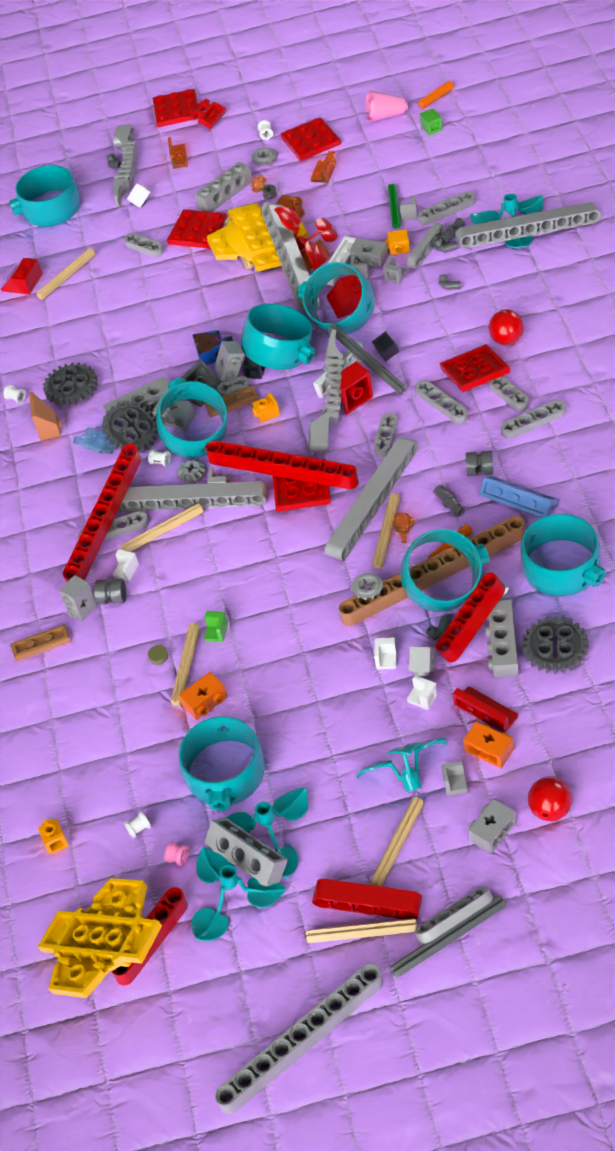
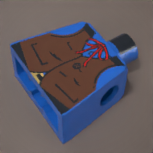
[193,330,233,366]

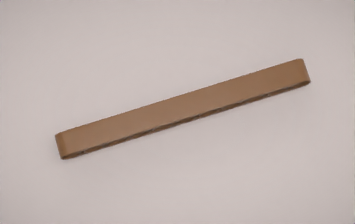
[339,516,525,626]

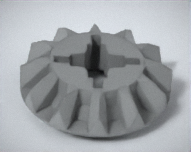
[252,148,276,166]
[177,458,206,482]
[352,573,383,600]

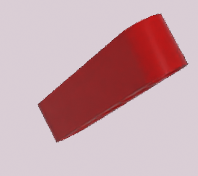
[436,573,506,663]
[312,879,422,920]
[112,887,188,986]

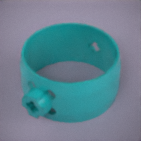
[9,165,80,227]
[298,262,375,334]
[241,303,317,370]
[156,377,228,458]
[520,514,606,596]
[400,529,490,612]
[179,716,265,812]

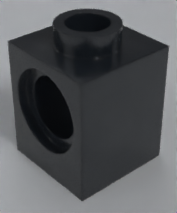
[372,331,399,362]
[242,356,266,379]

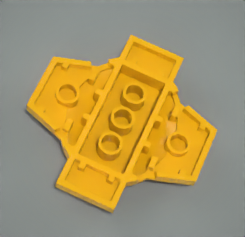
[207,203,308,272]
[37,878,162,998]

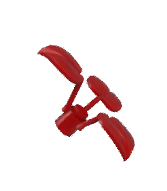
[274,206,338,270]

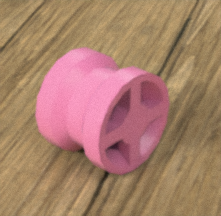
[165,841,190,867]

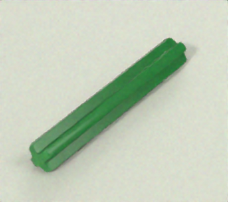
[388,183,401,228]

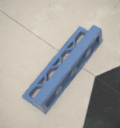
[479,476,560,518]

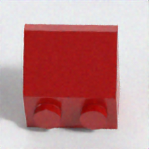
[1,258,43,295]
[326,275,368,319]
[340,362,373,415]

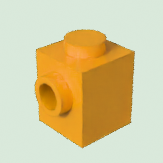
[385,229,410,255]

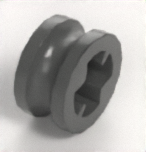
[262,184,277,200]

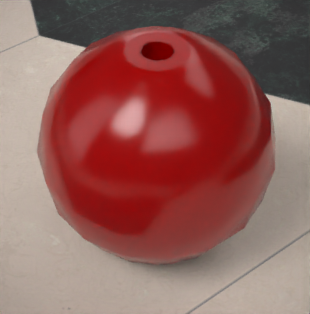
[488,309,524,346]
[528,776,572,822]

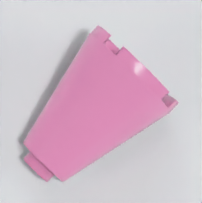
[366,91,408,122]

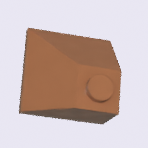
[29,392,63,440]

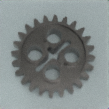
[43,362,98,407]
[101,401,158,453]
[522,616,589,674]

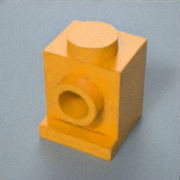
[251,392,280,423]
[37,819,69,855]

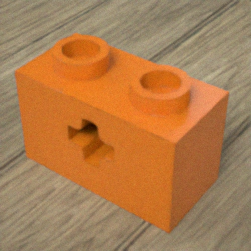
[179,672,228,720]
[463,722,514,768]

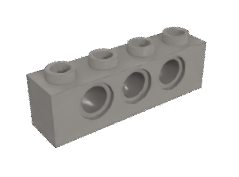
[195,162,253,212]
[103,376,169,427]
[485,599,518,678]
[204,817,288,886]

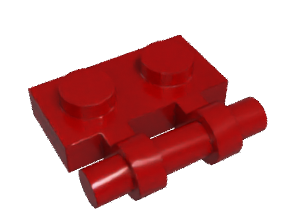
[189,99,226,129]

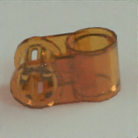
[276,195,305,218]

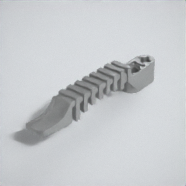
[113,125,138,207]
[308,329,344,453]

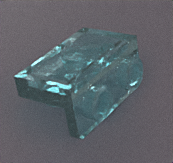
[73,427,115,454]

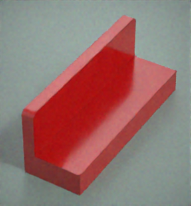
[453,686,518,733]

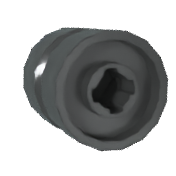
[466,450,493,476]
[94,578,126,604]

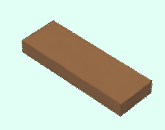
[204,386,259,418]
[10,624,71,661]

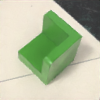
[420,109,442,135]
[204,611,228,642]

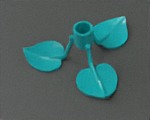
[470,193,543,248]
[357,738,447,792]
[226,787,308,878]
[191,847,286,941]

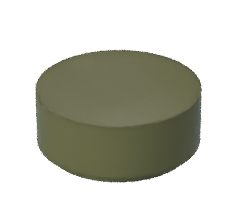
[148,645,168,665]

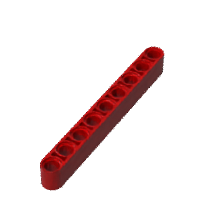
[205,441,359,489]
[63,444,142,582]

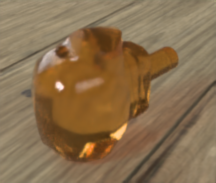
[251,175,266,193]
[393,512,414,544]

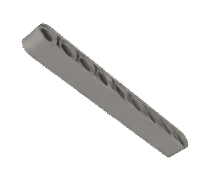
[262,202,320,311]
[455,202,601,248]
[325,436,418,561]
[109,481,267,512]
[215,964,383,1114]

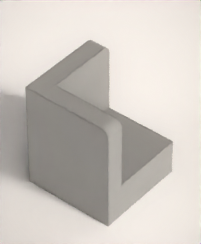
[400,195,417,221]
[350,255,370,281]
[383,256,407,284]
[208,467,230,483]
[441,761,468,796]

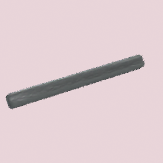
[328,323,406,394]
[390,896,506,978]

